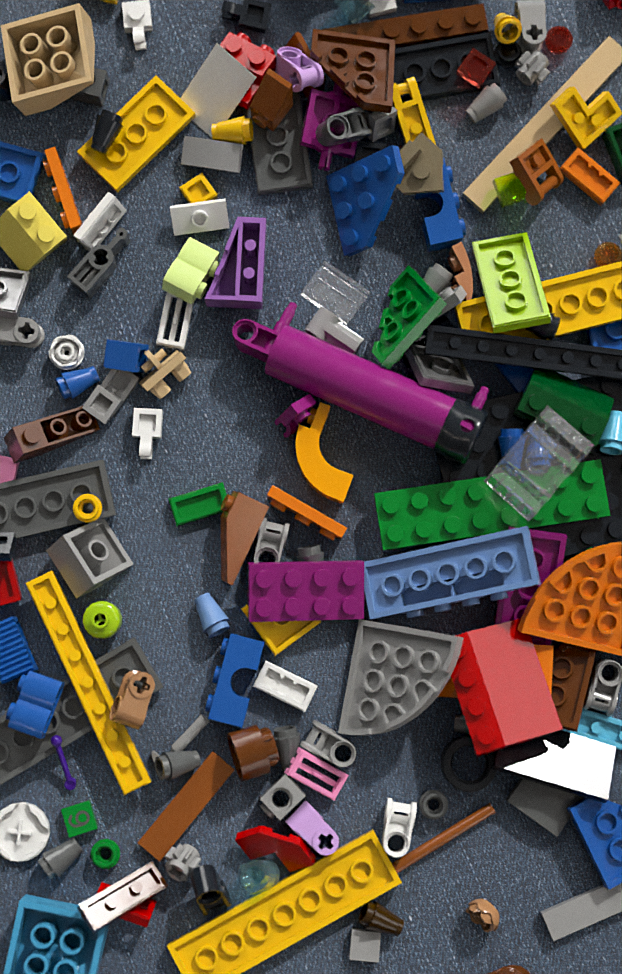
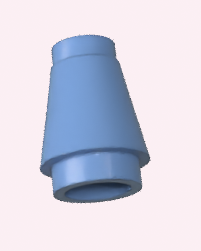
[194,593,230,638]

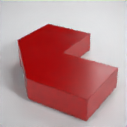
[235,825,316,872]

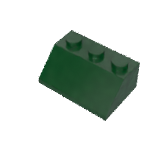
[513,369,614,450]

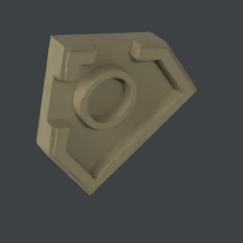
[396,132,444,195]

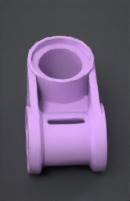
[275,47,324,92]
[285,800,339,855]

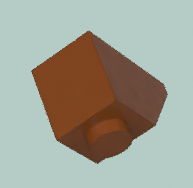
[250,68,293,132]

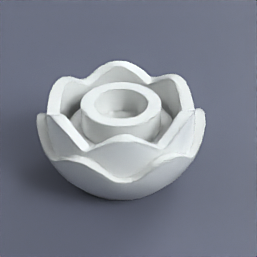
[49,335,85,370]

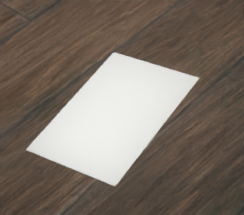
[180,43,257,138]

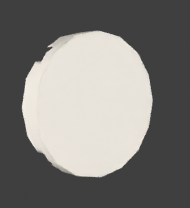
[0,802,50,862]

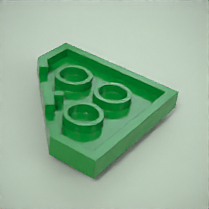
[372,265,447,369]

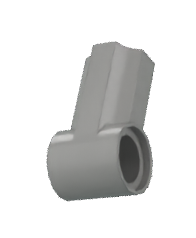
[304,307,364,354]

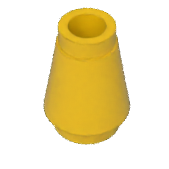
[494,13,522,44]
[211,116,254,144]

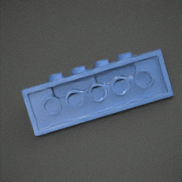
[364,526,541,619]

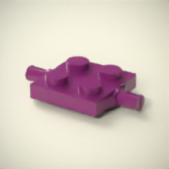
[299,83,359,171]

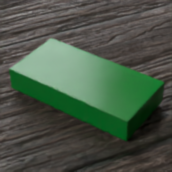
[169,482,227,527]

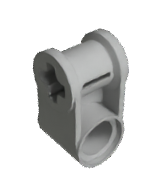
[514,0,547,54]
[0,317,45,348]
[254,518,290,562]
[583,659,622,717]
[300,720,356,767]

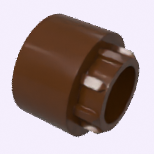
[227,725,279,782]

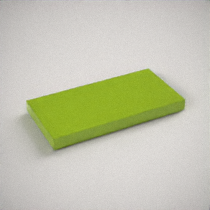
[472,232,551,334]

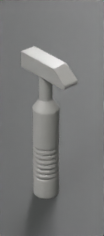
[151,714,210,762]

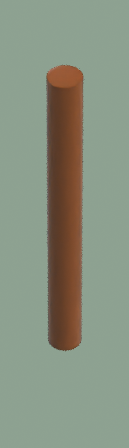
[392,803,496,874]

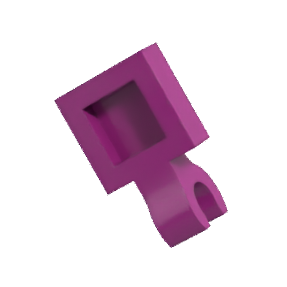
[275,394,317,437]

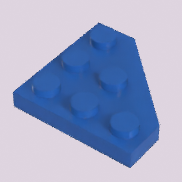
[326,145,405,256]
[567,798,622,890]

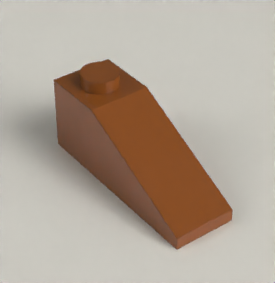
[220,491,269,585]

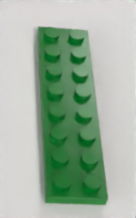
[374,459,610,551]

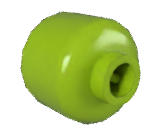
[83,601,122,639]

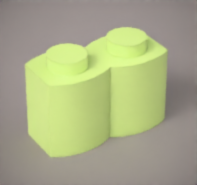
[162,237,220,305]

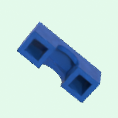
[414,158,466,252]
[205,633,265,728]

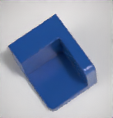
[104,339,149,373]

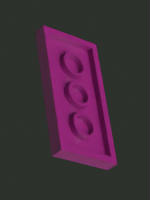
[494,527,567,646]
[248,560,364,622]

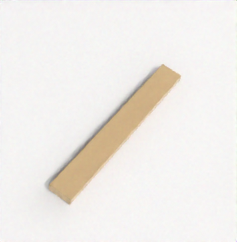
[462,36,622,214]

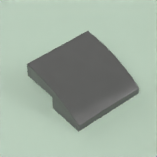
[505,778,584,837]

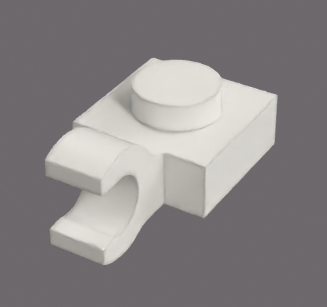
[122,0,153,50]
[132,408,163,460]

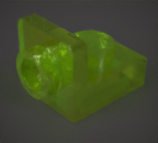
[493,172,528,208]

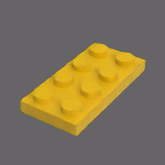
[77,76,196,193]

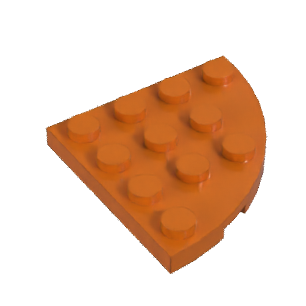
[517,542,622,656]

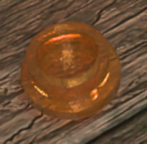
[594,242,622,267]

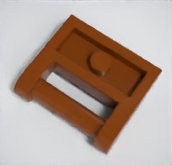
[509,138,564,206]

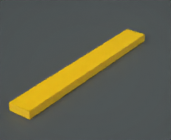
[25,571,152,795]

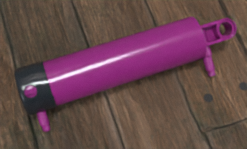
[232,302,489,464]

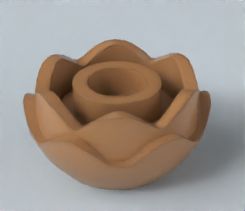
[466,899,500,932]

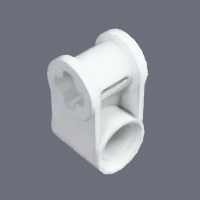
[382,798,417,857]

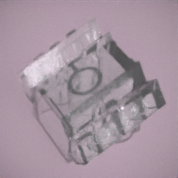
[484,405,594,522]

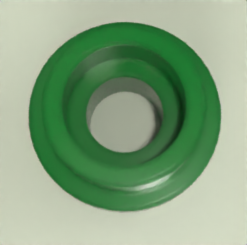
[91,839,120,869]

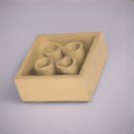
[1,3,95,116]

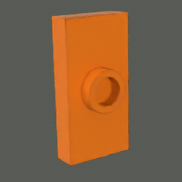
[560,148,620,206]

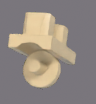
[139,349,191,399]

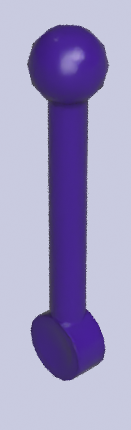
[50,735,76,790]

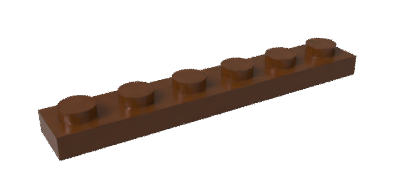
[322,3,489,48]

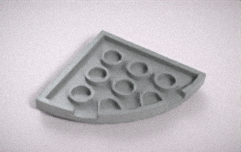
[338,619,464,736]

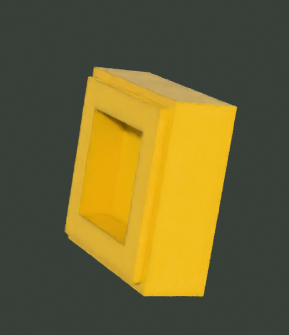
[179,173,218,203]

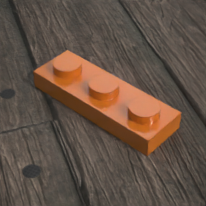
[43,147,82,234]
[267,485,347,541]

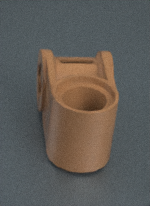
[109,670,155,730]

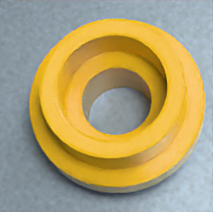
[73,494,102,523]

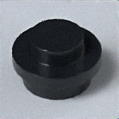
[494,42,522,68]

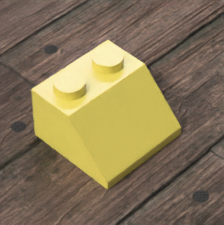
[0,191,67,271]

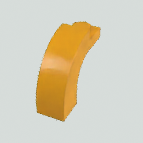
[296,402,354,505]

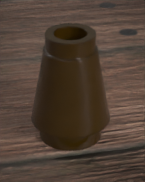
[358,901,404,936]

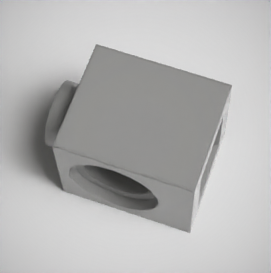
[260,773,306,820]

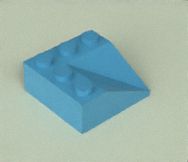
[4,894,109,974]

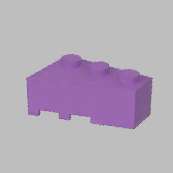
[205,217,267,309]

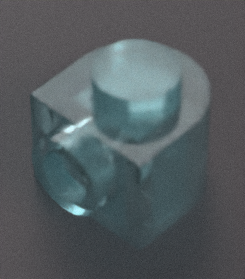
[239,860,280,895]

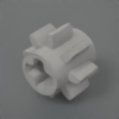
[515,50,550,86]
[165,844,201,881]

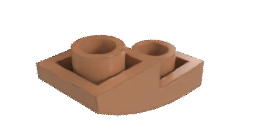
[448,242,473,302]

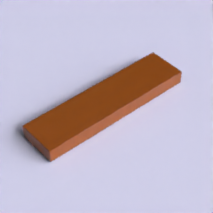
[138,751,235,861]

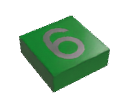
[61,800,99,838]

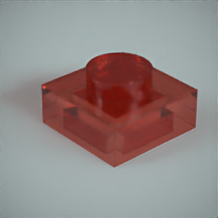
[456,48,496,89]

